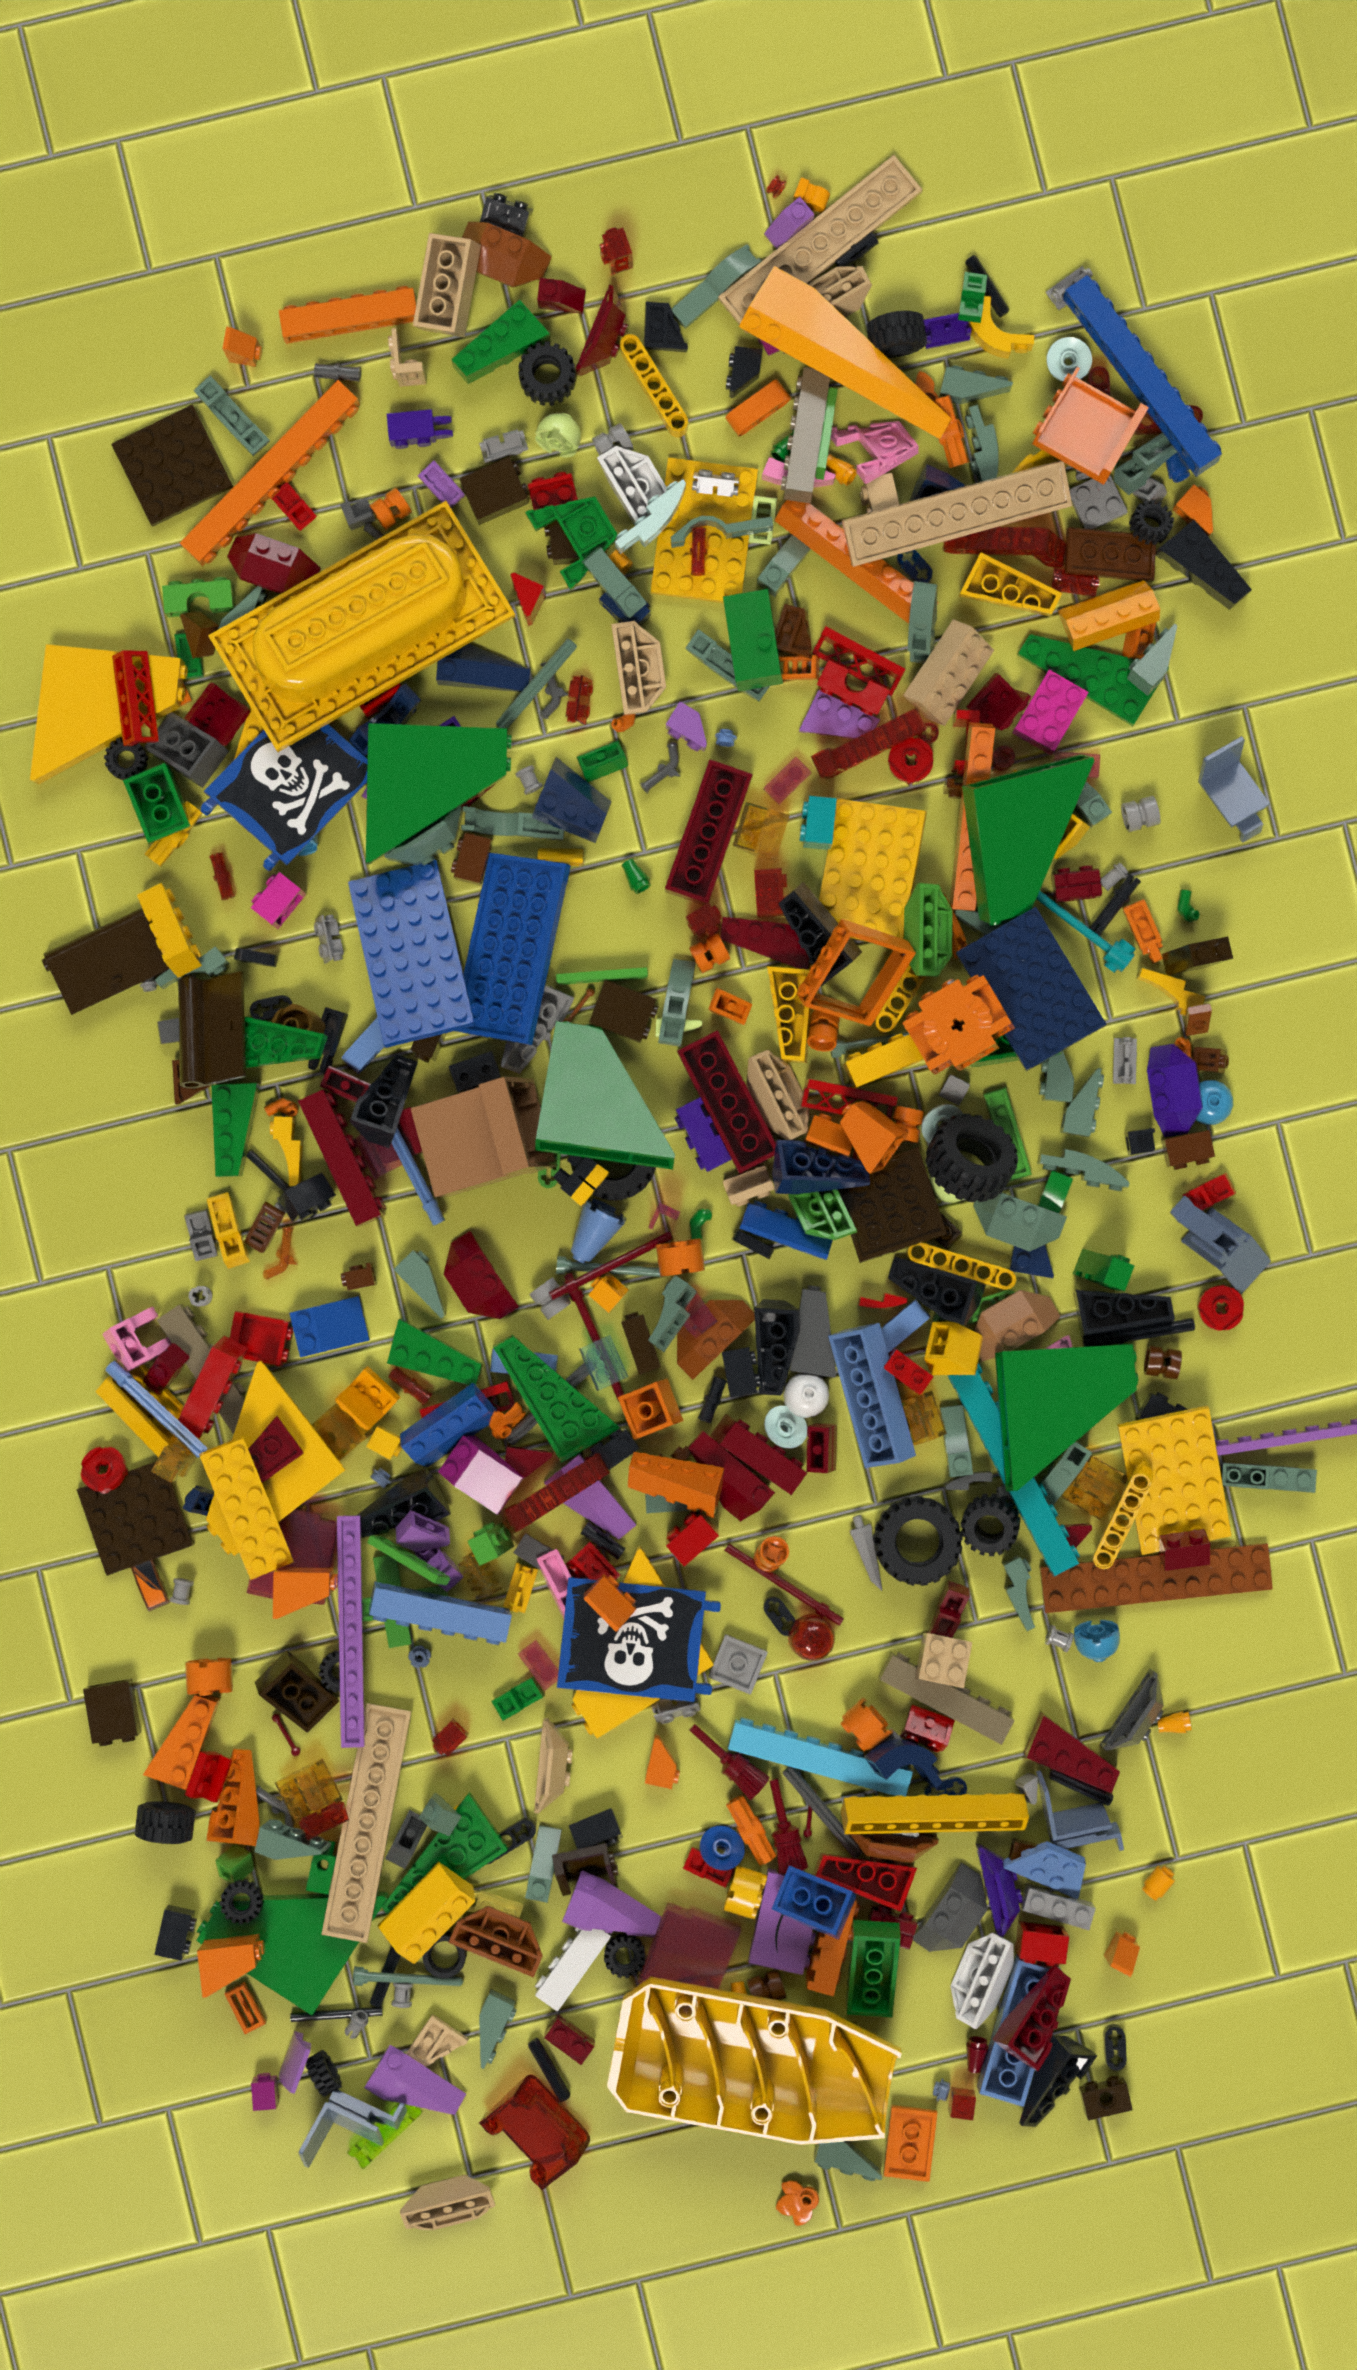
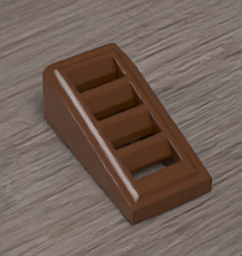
[244,1202,285,1253]

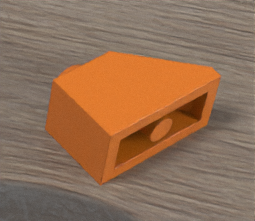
[222,326,262,367]
[1173,484,1213,537]
[645,1735,680,1789]
[1104,1931,1140,1977]

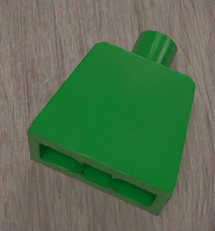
[306,1840,337,1895]

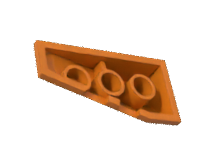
[206,1749,260,1846]

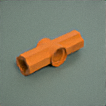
[933,395,969,468]
[726,1795,777,1865]

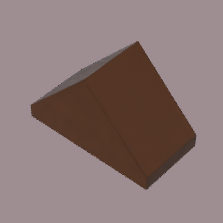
[180,611,219,659]

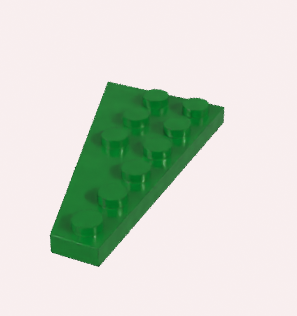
[1017,634,1170,727]

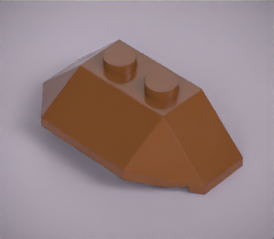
[462,222,552,288]
[677,1300,755,1380]
[850,1833,939,1865]
[448,1906,543,1978]

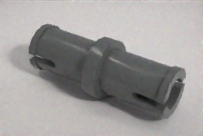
[314,363,362,382]

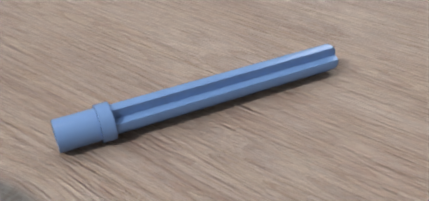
[392,1127,445,1226]
[105,1361,207,1458]

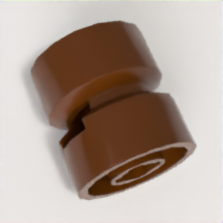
[1144,1346,1182,1380]
[747,1969,787,2001]

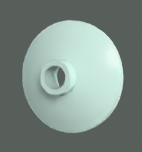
[1047,337,1092,382]
[921,1104,963,1143]
[764,1406,807,1449]

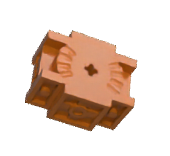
[903,975,1015,1075]

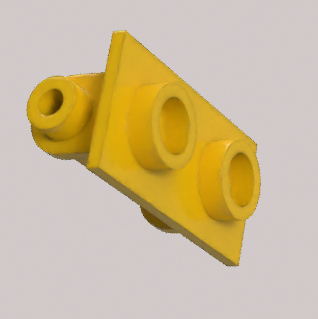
[503,1563,538,1613]

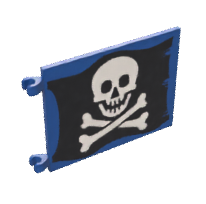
[201,724,368,871]
[557,1577,721,1702]

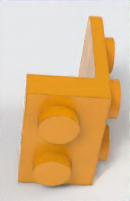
[335,1366,401,1430]

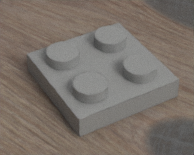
[1069,476,1128,530]
[708,1634,768,1695]

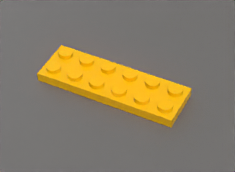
[199,1436,294,1580]

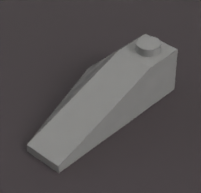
[501,984,574,1074]

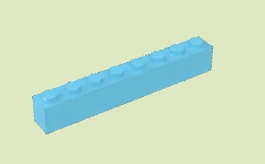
[728,1717,913,1796]

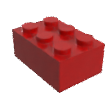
[666,1510,719,1567]

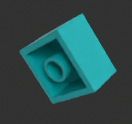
[799,796,837,850]

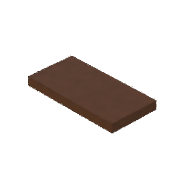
[1064,527,1156,582]

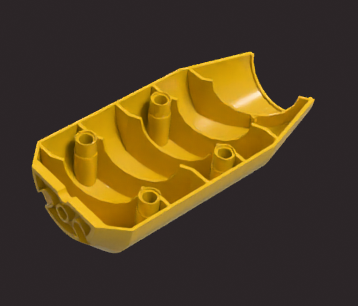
[607,1977,902,2145]

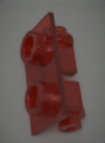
[1051,568,1100,597]
[565,675,593,725]
[299,1801,349,1840]

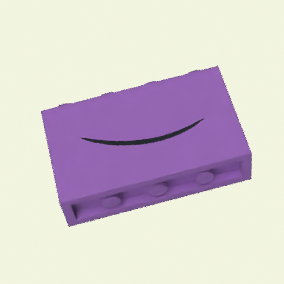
[748,1868,816,1975]

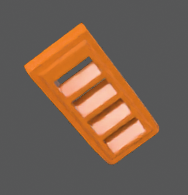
[779,655,819,680]

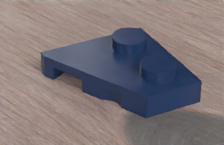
[1009,1245,1054,1278]

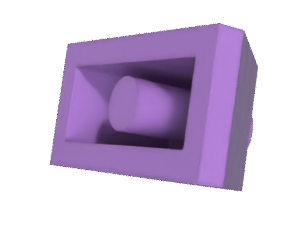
[764,197,814,250]
[396,1510,450,1552]

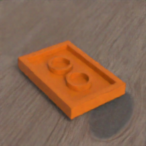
[883,2105,937,2182]

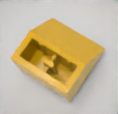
[924,1322,983,1375]

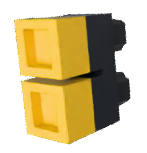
[553,1155,609,1207]

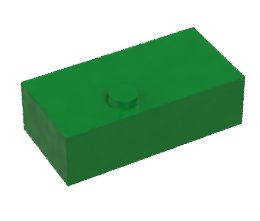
[723,589,783,692]
[846,1920,900,2018]

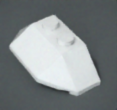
[597,446,667,525]
[950,1933,1014,2029]

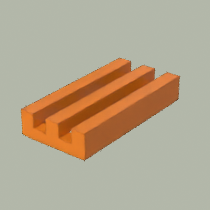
[224,1981,266,2034]

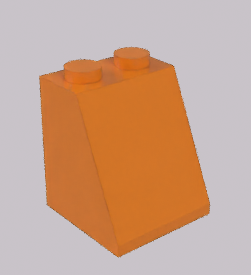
[840,1100,909,1174]
[273,1567,338,1619]
[197,1934,265,1998]

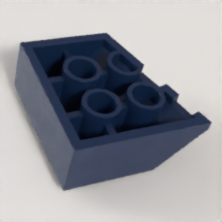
[532,757,611,843]

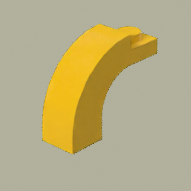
[968,296,1034,359]

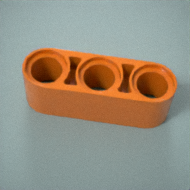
[725,379,791,437]

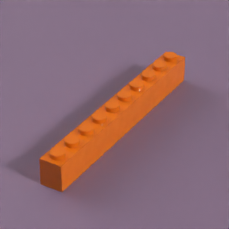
[180,380,360,567]

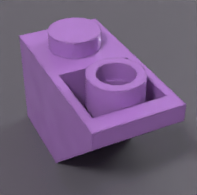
[666,702,707,752]
[414,1547,464,1592]

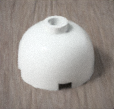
[783,1373,829,1418]

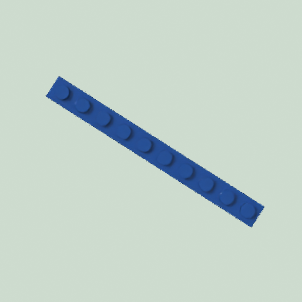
[1063,275,1222,477]

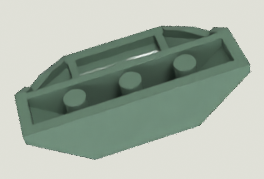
[384,806,463,866]
[973,1193,1067,1252]

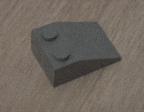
[144,712,229,788]

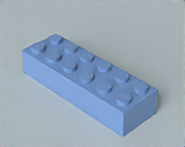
[828,1323,916,1468]
[368,1581,512,1645]
[977,1954,1062,2107]

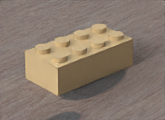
[413,233,481,337]
[903,619,994,726]

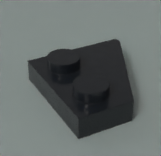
[644,302,688,352]

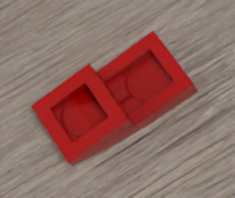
[272,483,317,531]
[1182,1173,1236,1210]
[858,1293,908,1308]
[683,1847,736,1888]

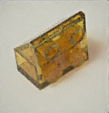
[733,802,790,862]
[901,1390,947,1446]
[311,1404,373,1461]
[1061,1455,1127,1520]
[275,1758,343,1824]

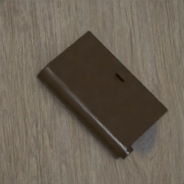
[42,908,170,1015]
[178,971,246,1088]

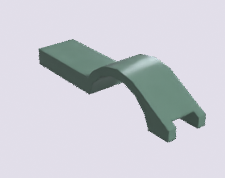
[671,244,762,329]
[671,516,773,548]
[461,806,564,841]

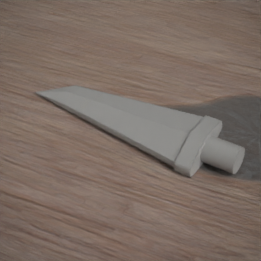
[849,1515,882,1591]

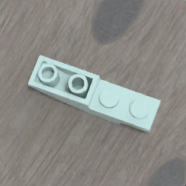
[615,480,686,554]

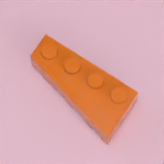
[628,1452,724,1518]
[143,1694,220,1790]
[805,1898,860,1997]

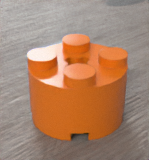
[656,1238,705,1277]
[185,1658,233,1696]
[840,1698,893,1751]

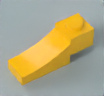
[1136,968,1205,1017]
[270,1116,303,1186]
[207,1192,250,1269]

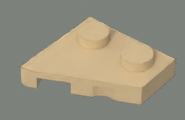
[406,2014,469,2067]

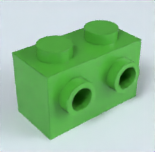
[467,1522,514,1566]

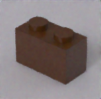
[451,833,493,886]
[1161,1130,1215,1170]

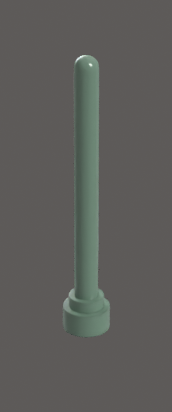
[830,1032,909,1058]
[556,1256,663,1277]
[353,1966,464,1986]

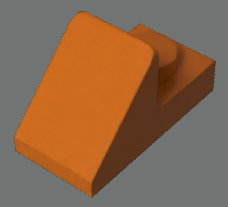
[708,988,753,1025]

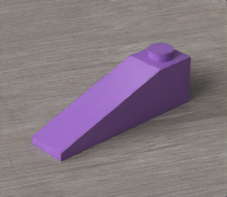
[544,1454,636,1539]
[562,1871,661,1937]
[364,2045,466,2115]

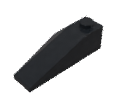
[350,1054,418,1148]
[888,1256,986,1325]
[754,1299,800,1396]
[357,1468,451,1538]
[1019,2035,1097,2127]

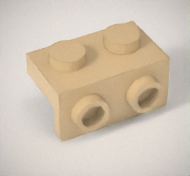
[723,1165,774,1207]

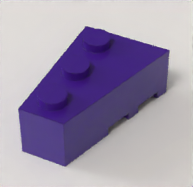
[674,1097,732,1172]

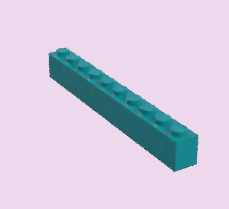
[947,1363,1080,1576]

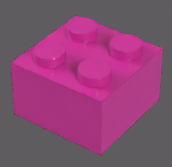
[251,872,306,929]

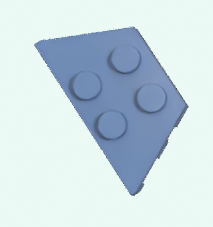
[1003,1841,1086,1899]

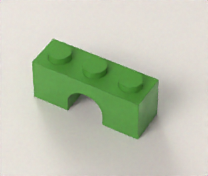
[162,577,235,618]

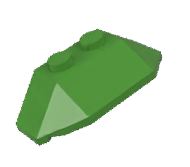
[904,883,953,977]
[788,1189,857,1240]

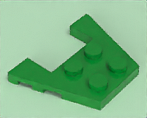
[525,496,618,591]

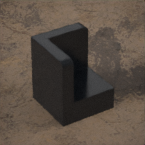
[1124,1128,1155,1155]

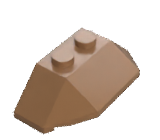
[974,1290,1060,1362]

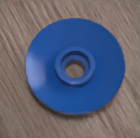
[699,1826,745,1871]

